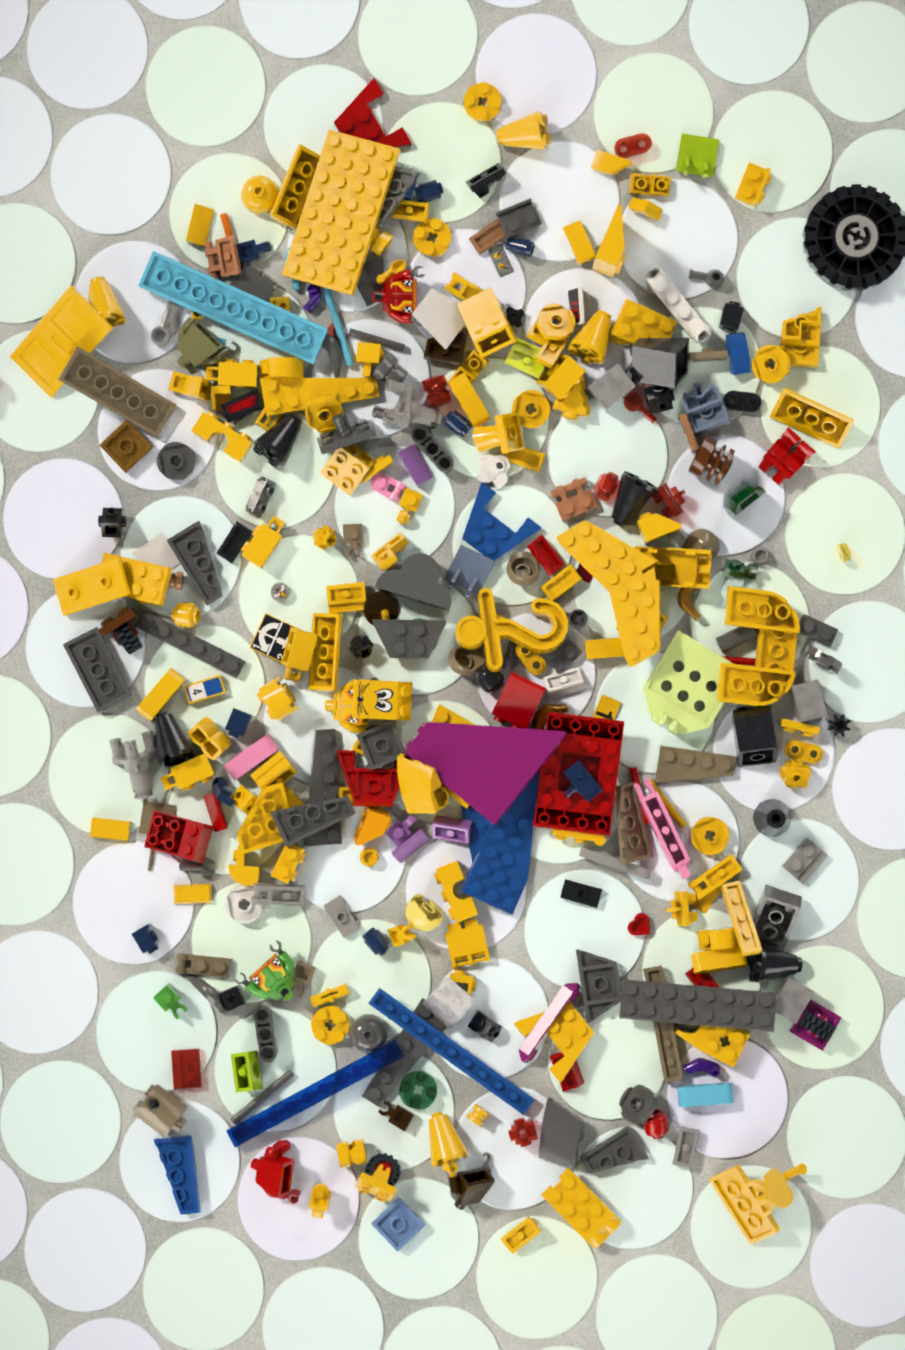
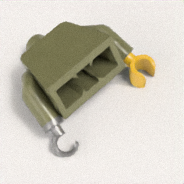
[177,311,238,368]

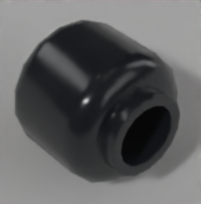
[476,665,504,694]

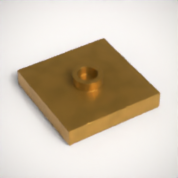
[99,420,154,473]

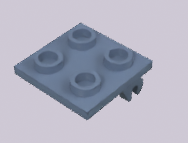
[444,544,495,598]

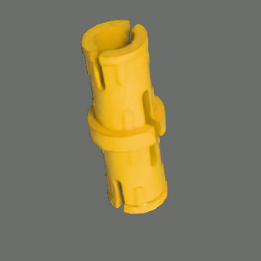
[310,983,350,1008]

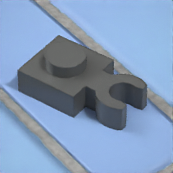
[548,639,583,673]

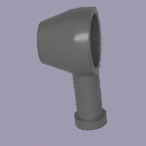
[688,269,725,288]

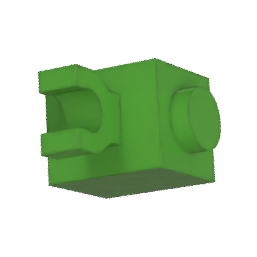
[153,983,188,1019]

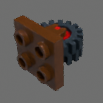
[99,606,143,655]

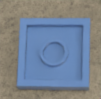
[371,1197,426,1252]

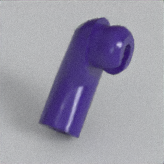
[303,284,321,313]

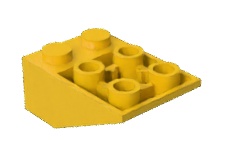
[457,287,517,358]

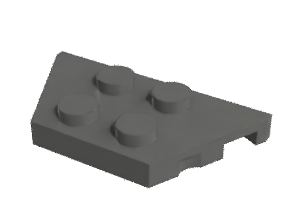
[372,619,446,659]
[576,949,621,1023]

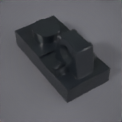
[466,163,506,198]

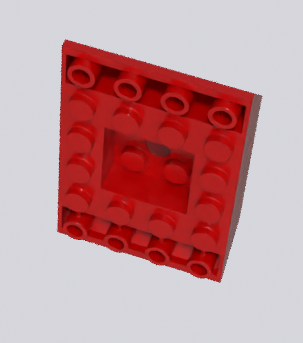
[533,712,625,836]

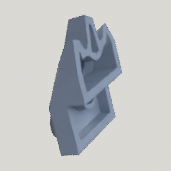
[683,383,731,436]

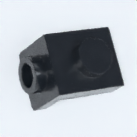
[468,1011,502,1042]

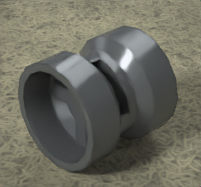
[568,609,588,629]

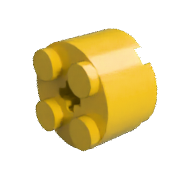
[257,676,299,721]

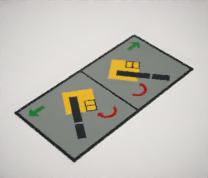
[488,244,513,277]

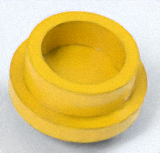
[360,847,379,867]

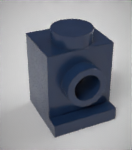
[132,923,159,954]

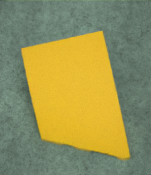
[781,307,822,368]
[397,754,442,814]

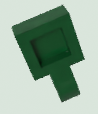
[723,559,759,579]

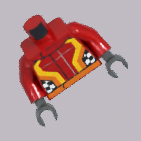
[372,266,425,326]

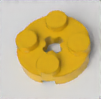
[464,82,502,122]
[413,218,451,257]
[537,303,576,341]
[752,345,791,383]
[512,390,550,429]
[305,395,344,433]
[690,817,729,855]
[311,1005,350,1044]

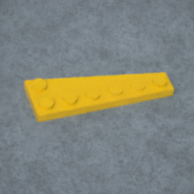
[260,378,380,417]

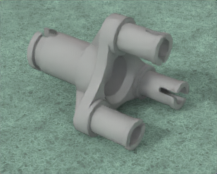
[372,379,442,429]
[109,731,157,800]

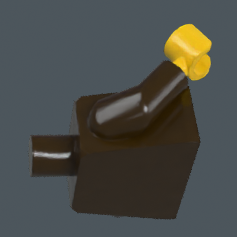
[443,1152,495,1210]

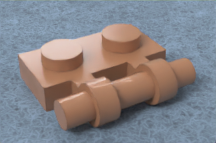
[204,236,242,280]
[550,477,598,522]

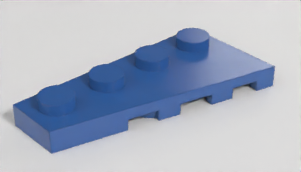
[154,1135,201,1215]

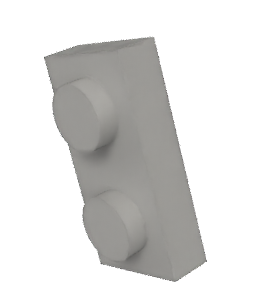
[672,1126,699,1168]

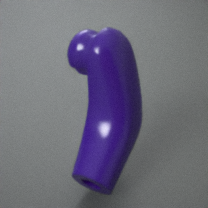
[683,1058,721,1077]

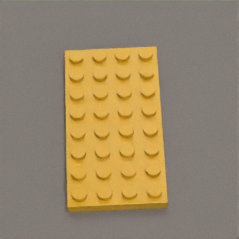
[282,130,401,296]

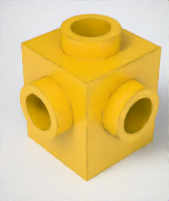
[779,759,811,789]

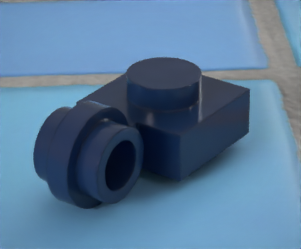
[212,777,235,807]

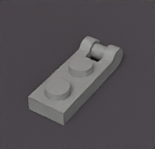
[251,883,306,906]

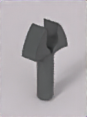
[502,640,520,671]
[179,857,216,878]

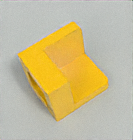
[211,385,232,411]

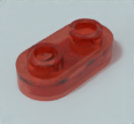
[614,133,652,159]

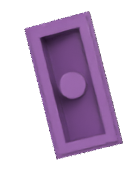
[397,444,433,486]
[432,815,472,844]
[392,829,429,863]

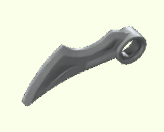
[150,300,184,346]

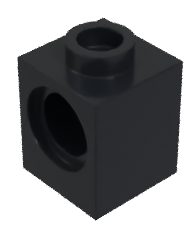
[718,301,744,332]
[220,985,246,1011]

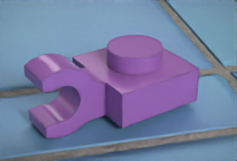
[385,814,417,846]

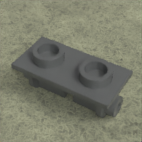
[245,476,276,518]

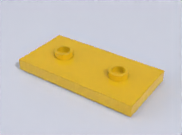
[53,557,131,616]

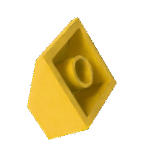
[535,354,585,400]
[636,512,682,544]

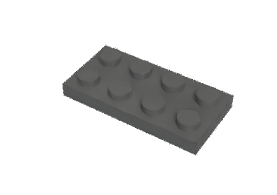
[63,627,132,713]

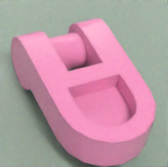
[371,473,406,503]

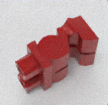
[758,427,816,486]

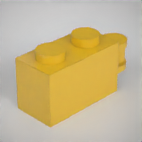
[205,359,258,388]
[241,515,286,569]
[281,627,318,682]
[160,754,216,791]

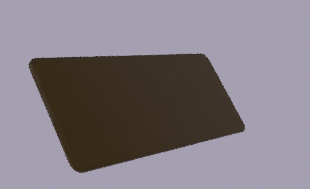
[655,564,676,580]

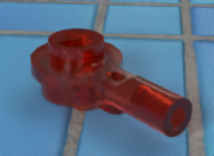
[624,393,657,424]

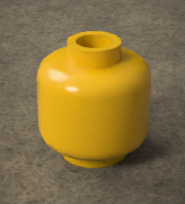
[171,602,201,628]

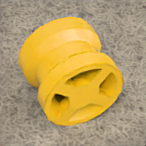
[466,1104,491,1127]

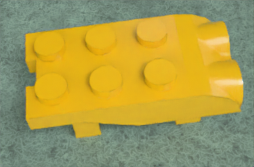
[635,546,712,589]
[541,1167,622,1248]

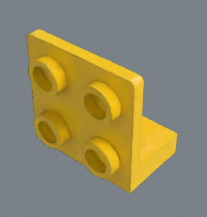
[320,444,376,495]

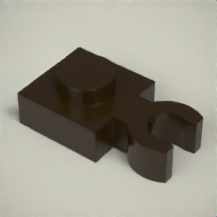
[378,1100,414,1131]

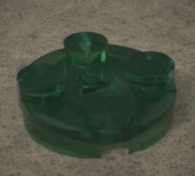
[399,1070,437,1109]

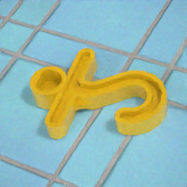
[455,588,568,673]

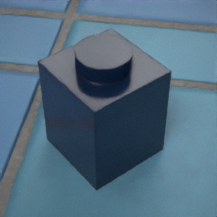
[225,708,252,738]

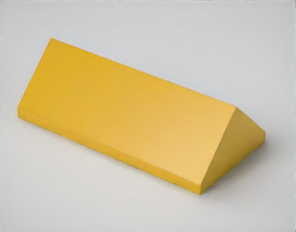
[270,144,320,229]
[770,387,855,449]
[308,613,343,691]

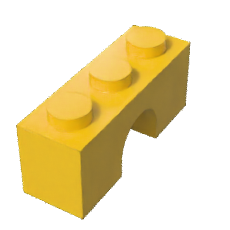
[191,411,253,463]
[434,860,478,923]

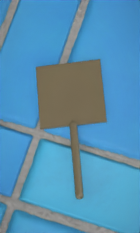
[139,801,176,871]

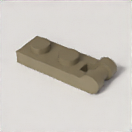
[175,953,231,978]

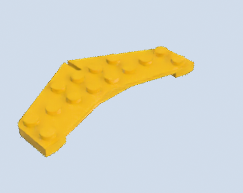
[556,521,661,668]

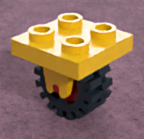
[355,1153,401,1203]

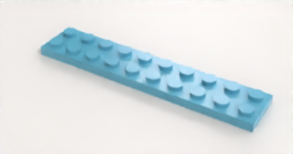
[138,251,329,364]

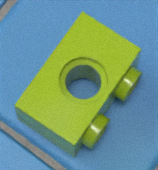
[231,1050,263,1093]

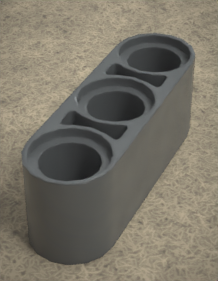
[411,425,454,473]
[254,1005,278,1062]

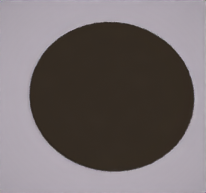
[364,591,399,626]

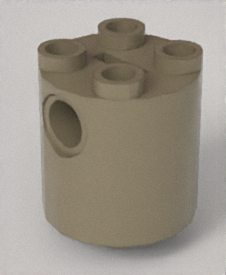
[133,1084,188,1138]

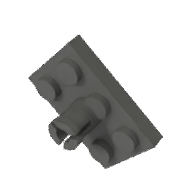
[317,413,376,455]

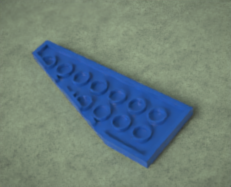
[460,771,539,915]

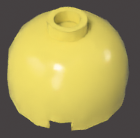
[405,894,444,932]

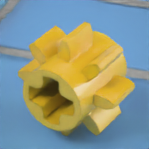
[313,525,336,550]

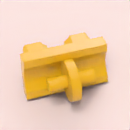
[666,891,698,926]
[308,1183,331,1219]

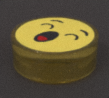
[837,543,851,563]

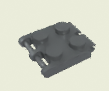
[230,263,277,301]

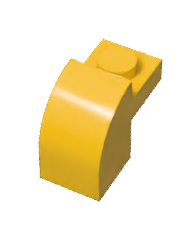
[260,357,304,378]
[228,846,260,886]
[697,927,739,950]

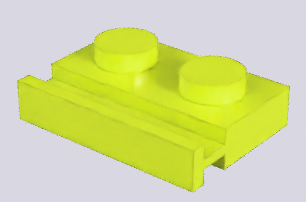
[505,338,545,379]

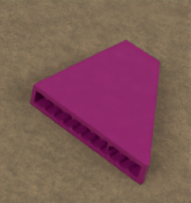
[405,722,568,825]

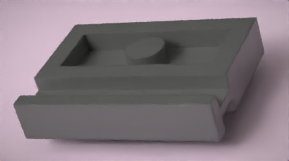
[496,198,542,239]

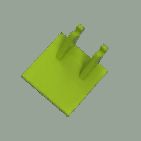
[675,133,720,178]

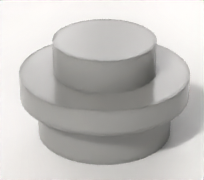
[750,546,770,566]

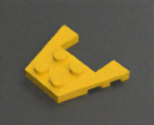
[514,1002,594,1083]

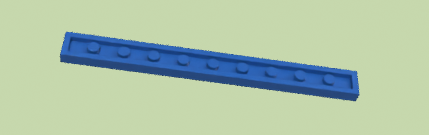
[368,987,535,1115]

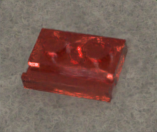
[171,1048,202,1089]

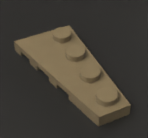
[655,745,736,783]
[616,782,653,865]

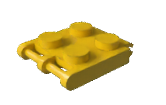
[445,918,491,970]

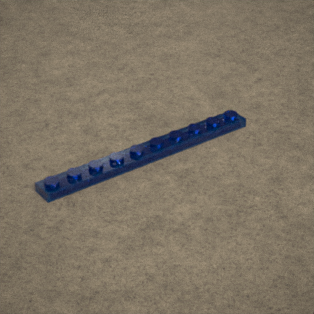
[226,1040,404,1148]

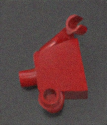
[250,1140,301,1204]

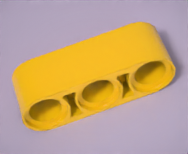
[447,373,491,428]
[136,667,186,722]
[691,946,748,974]

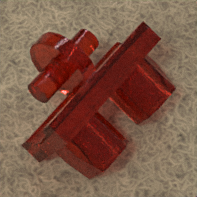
[652,483,686,518]

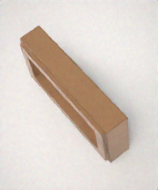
[469,219,506,255]
[678,413,699,453]

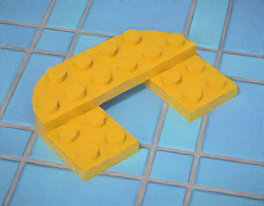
[716,586,800,706]

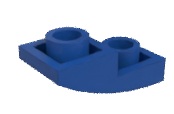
[725,332,751,375]

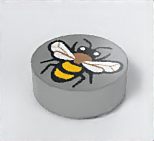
[271,582,290,602]

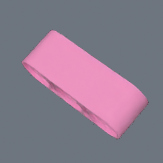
[223,733,280,781]

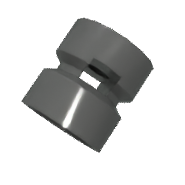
[372,356,408,386]

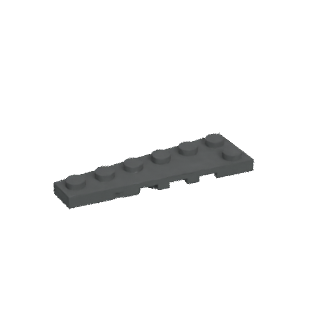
[303,729,342,846]
[362,997,447,1106]

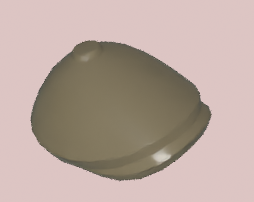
[682,529,719,559]
[506,551,540,586]
[448,646,485,676]

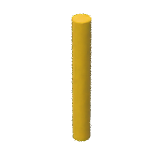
[650,779,687,828]

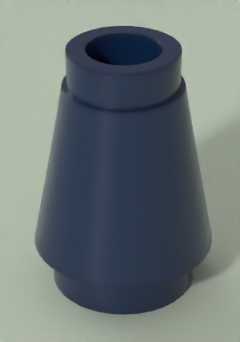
[505,238,535,258]

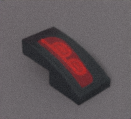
[220,389,264,423]

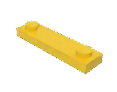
[721,881,762,957]

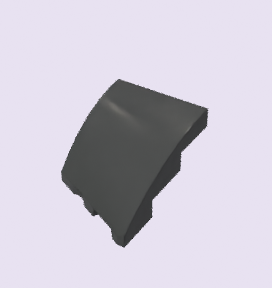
[539,1098,584,1166]

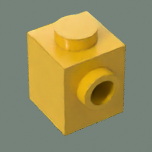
[233,785,257,814]

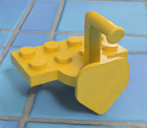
[709,1163,807,1244]

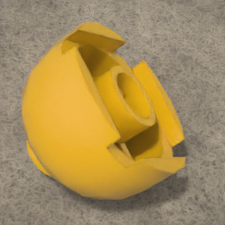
[241,175,279,214]

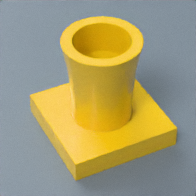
[473,412,525,454]

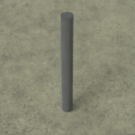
[230,1069,294,1124]

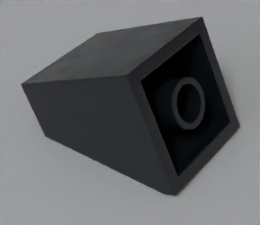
[732,705,778,767]

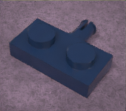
[562,760,603,803]

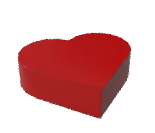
[627,913,650,936]

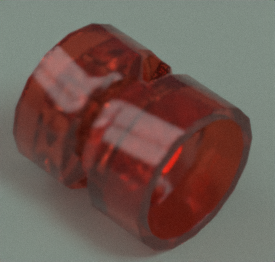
[421,375,452,408]

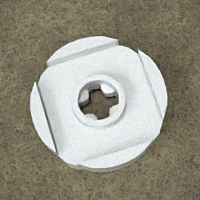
[225,885,264,924]

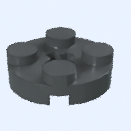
[157,442,196,481]
[804,646,843,674]
[619,1084,658,1124]

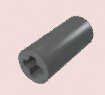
[715,627,757,654]

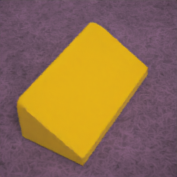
[390,200,429,222]
[186,204,214,247]
[585,638,624,660]

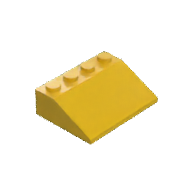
[592,204,626,278]

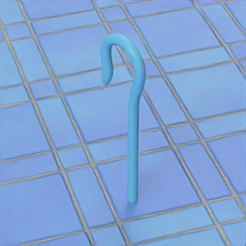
[285,246,354,367]

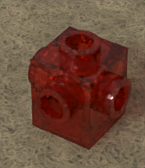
[508,1117,538,1147]

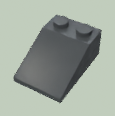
[753,884,802,951]

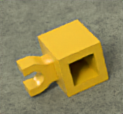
[356,342,384,378]

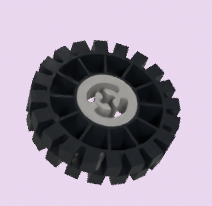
[802,184,905,291]

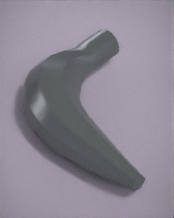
[322,334,342,378]
[186,975,227,1014]

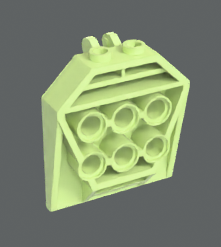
[642,630,733,735]

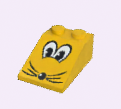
[352,679,413,721]

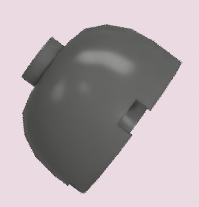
[350,1014,388,1052]

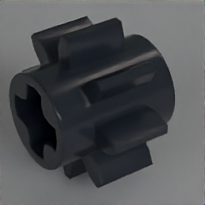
[349,635,374,659]
[827,714,851,737]

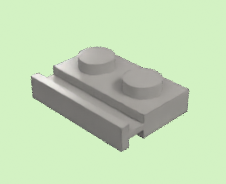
[781,837,828,884]

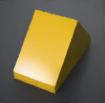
[182,375,213,402]

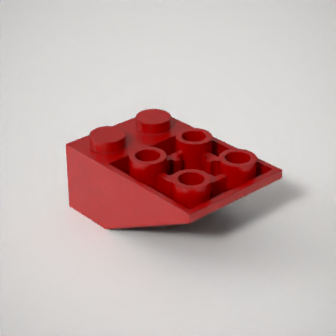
[144,810,214,863]

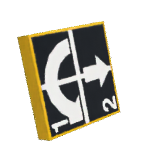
[250,613,299,662]

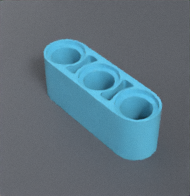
[677,1082,734,1107]

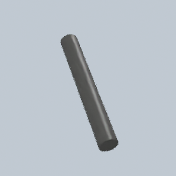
[348,328,405,352]

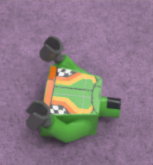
[235,940,295,1001]

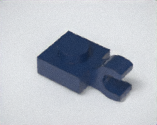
[237,239,272,264]

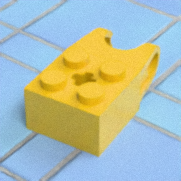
[675,1026,751,1068]

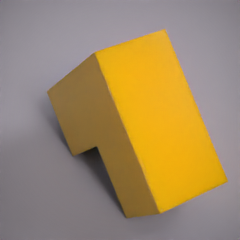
[628,197,663,221]

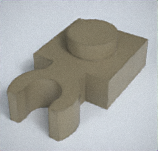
[343,524,363,557]
[290,960,316,997]

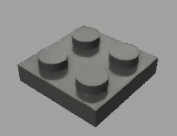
[356,720,407,770]

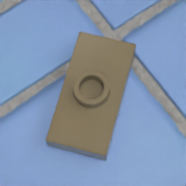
[688,348,728,362]

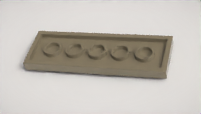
[58,346,176,438]

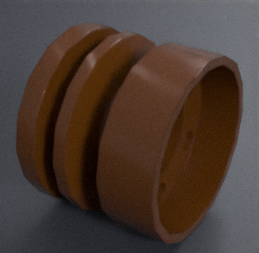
[688,436,735,486]

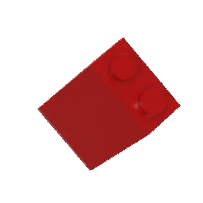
[491,672,546,728]

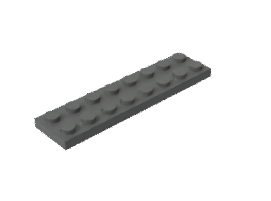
[619,979,777,1032]

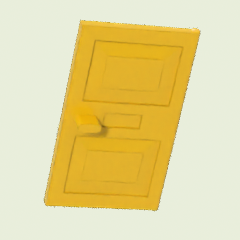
[10,285,113,398]

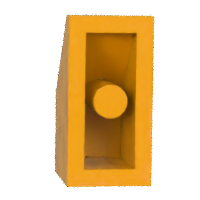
[353,806,392,846]

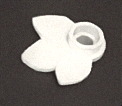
[477,453,510,490]

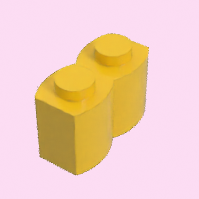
[188,716,232,760]

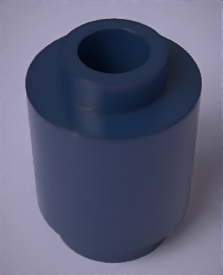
[414,179,444,203]
[444,410,472,437]
[362,927,390,956]

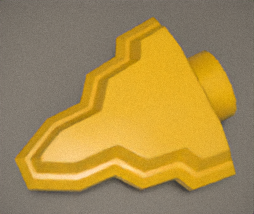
[552,375,591,420]

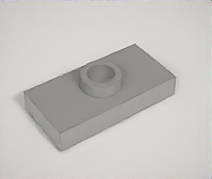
[323,895,360,938]

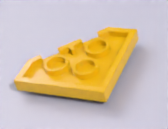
[236,782,289,854]

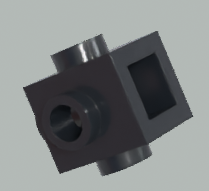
[644,385,675,415]
[98,507,126,538]

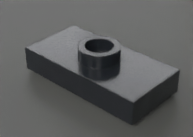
[216,521,253,564]
[560,879,602,908]

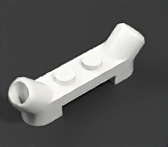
[645,267,711,343]

